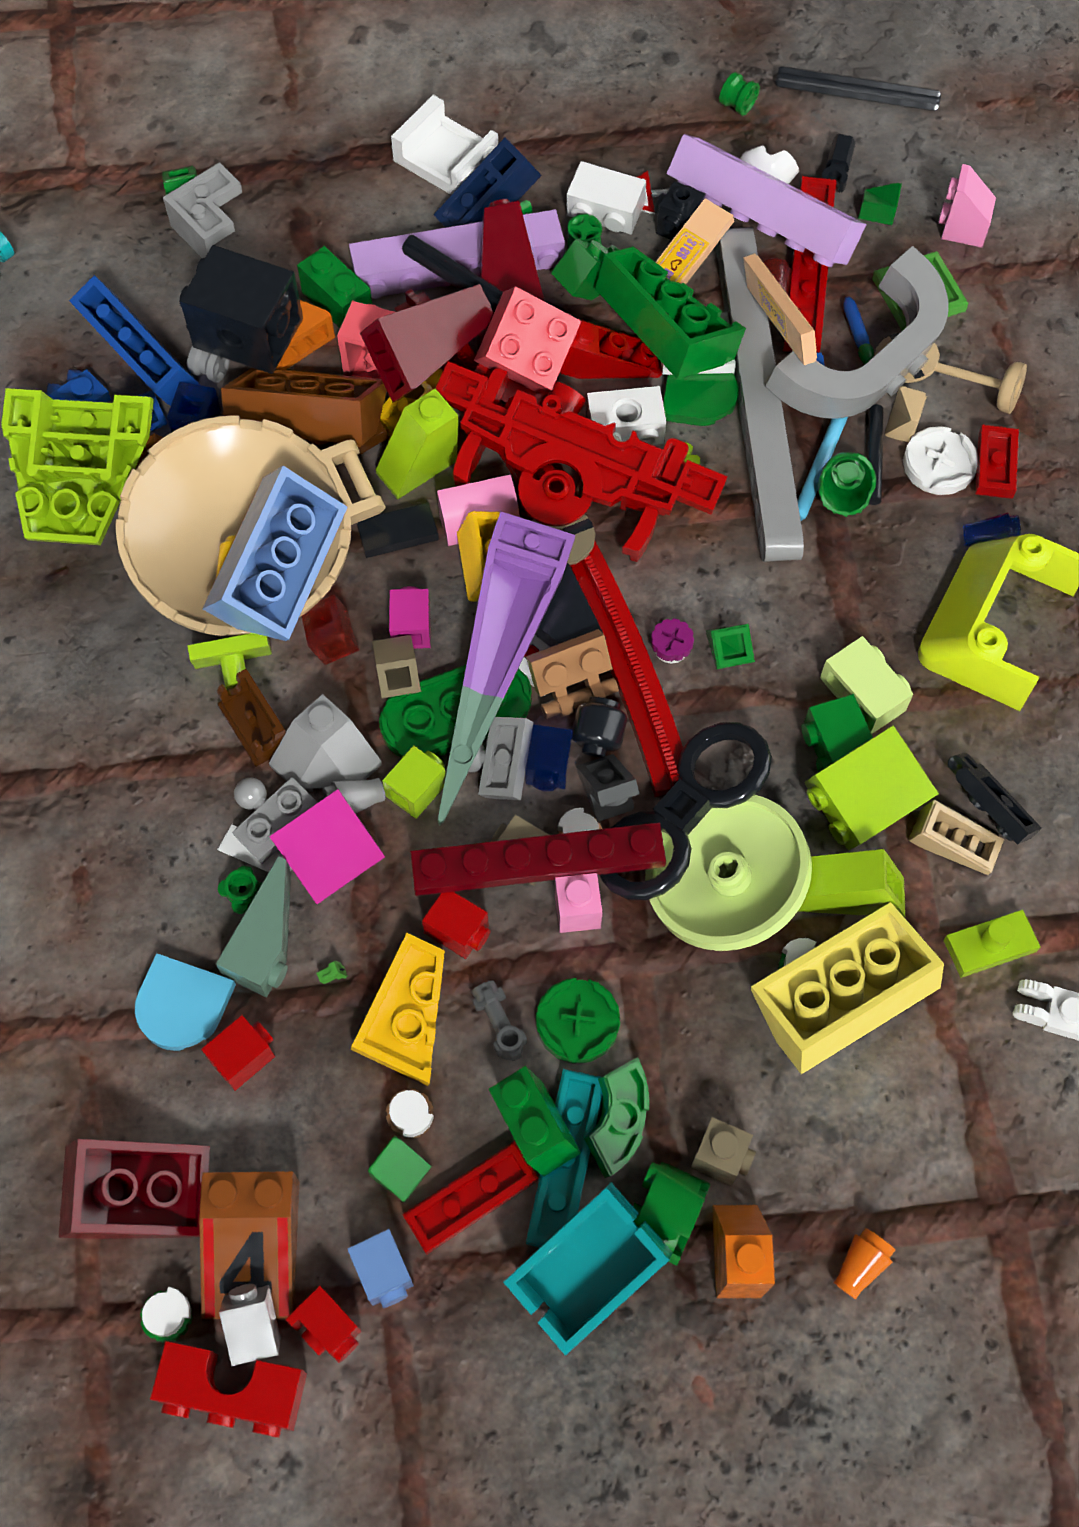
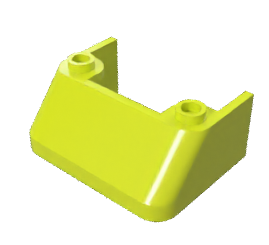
[918,534,1079,711]

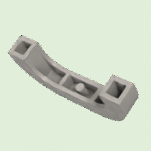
[766,246,949,418]

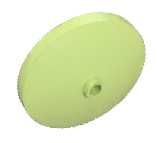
[645,795,812,951]

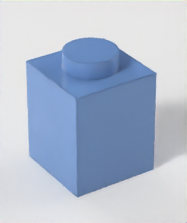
[347,1229,414,1308]

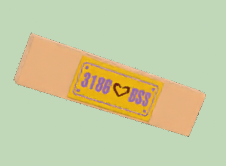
[656,198,734,284]
[743,253,817,365]

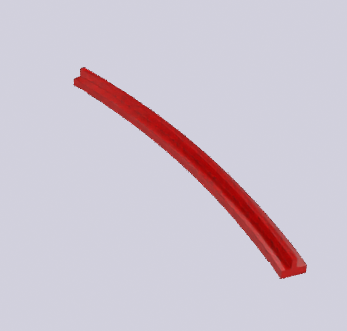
[394,289,683,797]

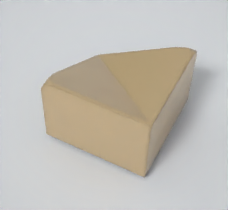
[885,386,927,443]

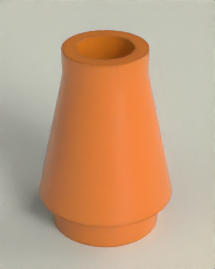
[833,1228,895,1300]

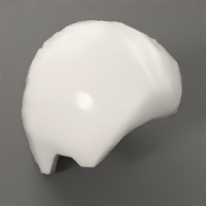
[740,146,799,184]

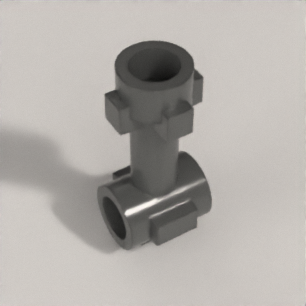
[472,981,527,1061]

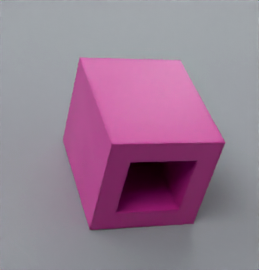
[389,586,431,649]

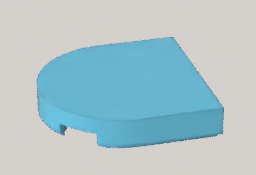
[135,953,236,1051]

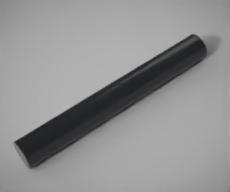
[868,405,884,505]

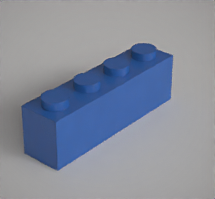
[69,275,200,410]

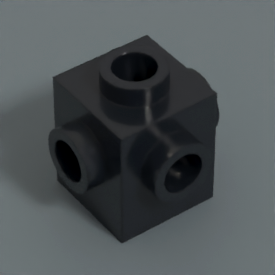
[655,181,706,240]

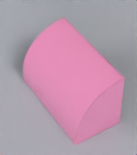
[437,474,520,546]

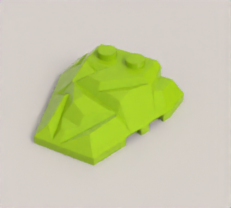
[1,388,154,545]

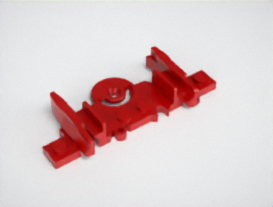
[435,361,728,562]

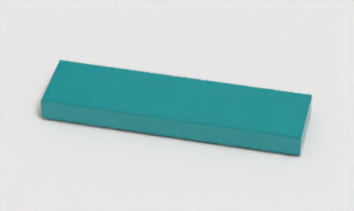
[526,1069,602,1247]

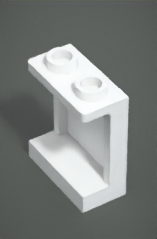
[391,95,498,195]

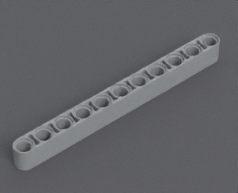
[716,227,804,562]

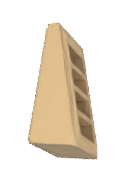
[908,800,1004,875]

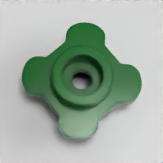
[218,866,262,914]

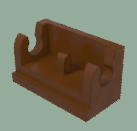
[217,669,286,767]

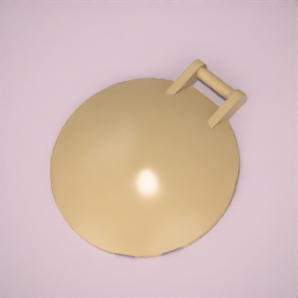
[116,416,385,637]

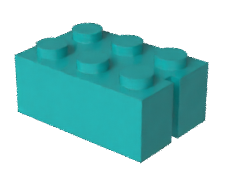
[503,1182,673,1356]

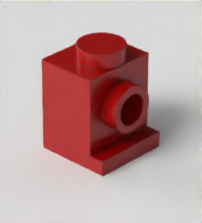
[285,1286,362,1363]

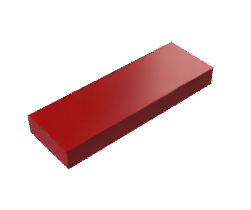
[402,1141,539,1255]

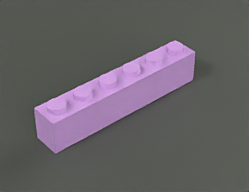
[667,134,867,267]
[349,209,565,298]

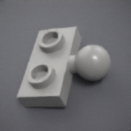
[468,717,534,800]
[232,777,318,864]

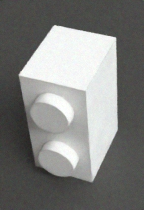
[567,161,646,235]

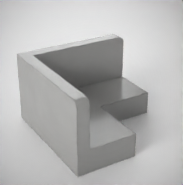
[163,162,242,258]

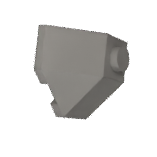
[269,694,382,792]

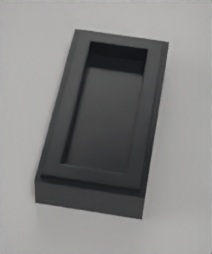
[356,502,439,558]

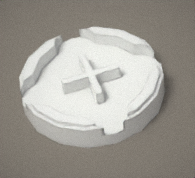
[903,426,978,495]

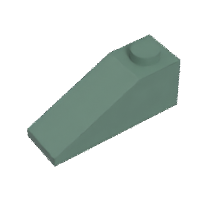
[216,856,291,998]

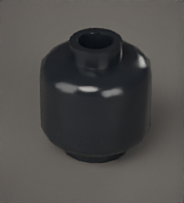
[571,697,627,758]

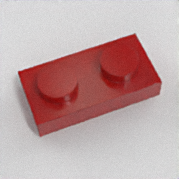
[975,424,1019,499]

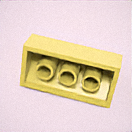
[751,902,944,1074]

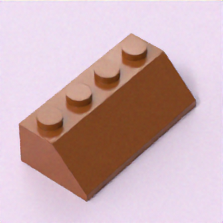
[221,368,387,448]

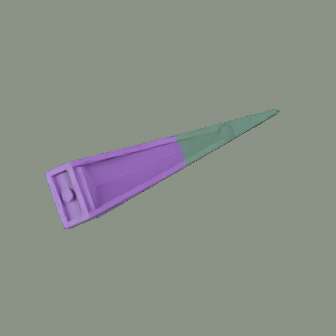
[437,511,576,826]

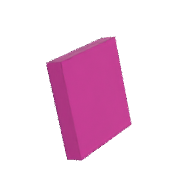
[269,789,386,904]

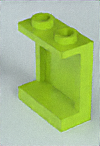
[805,725,939,850]

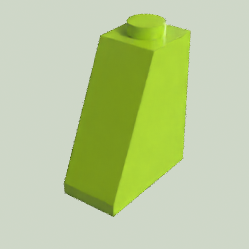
[376,388,458,500]
[797,849,905,917]

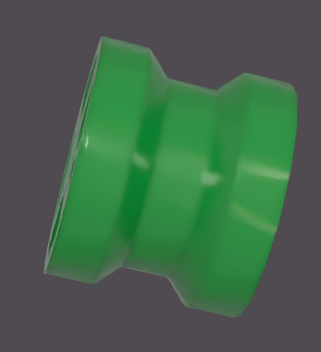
[719,72,760,116]
[567,214,602,249]

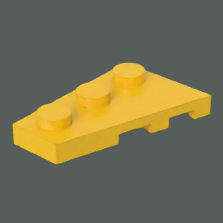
[350,933,445,1086]

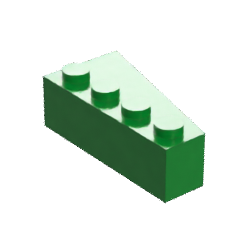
[595,246,746,380]

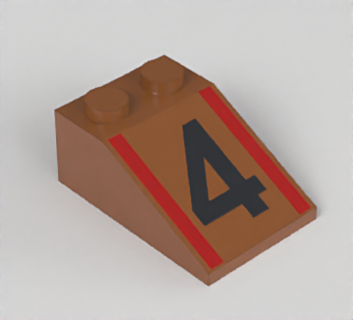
[199,1171,300,1320]

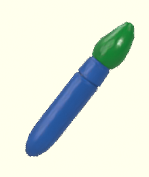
[843,297,875,365]

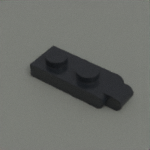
[948,753,1042,845]

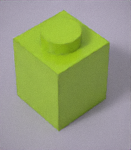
[382,745,446,819]

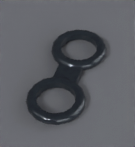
[600,722,772,900]

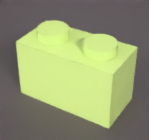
[820,636,913,734]

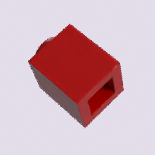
[422,892,491,959]
[201,1015,275,1091]

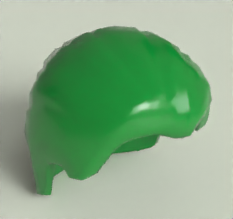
[818,452,876,517]

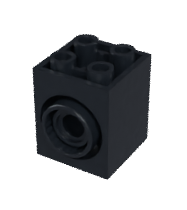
[179,245,303,374]

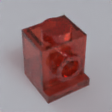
[301,595,359,665]

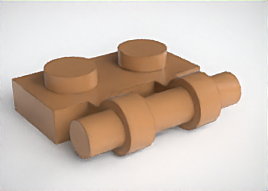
[526,629,619,719]

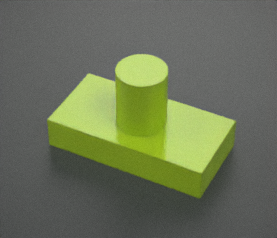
[187,633,272,689]
[943,910,1041,978]

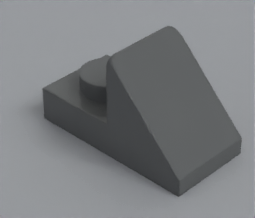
[576,754,639,821]

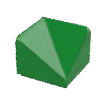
[858,183,902,225]

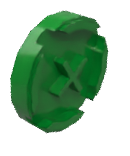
[536,978,620,1064]

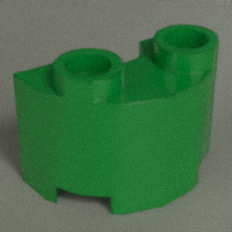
[633,1162,711,1266]

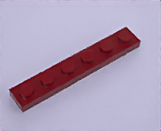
[410,822,666,896]

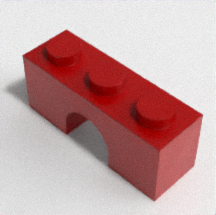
[150,1341,307,1438]

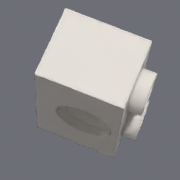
[586,386,667,446]

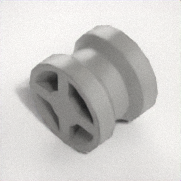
[187,346,230,383]

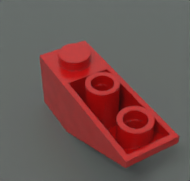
[559,319,662,379]

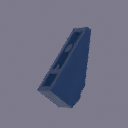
[434,137,542,228]

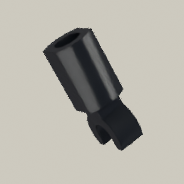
[821,134,855,193]

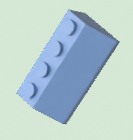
[202,466,348,641]

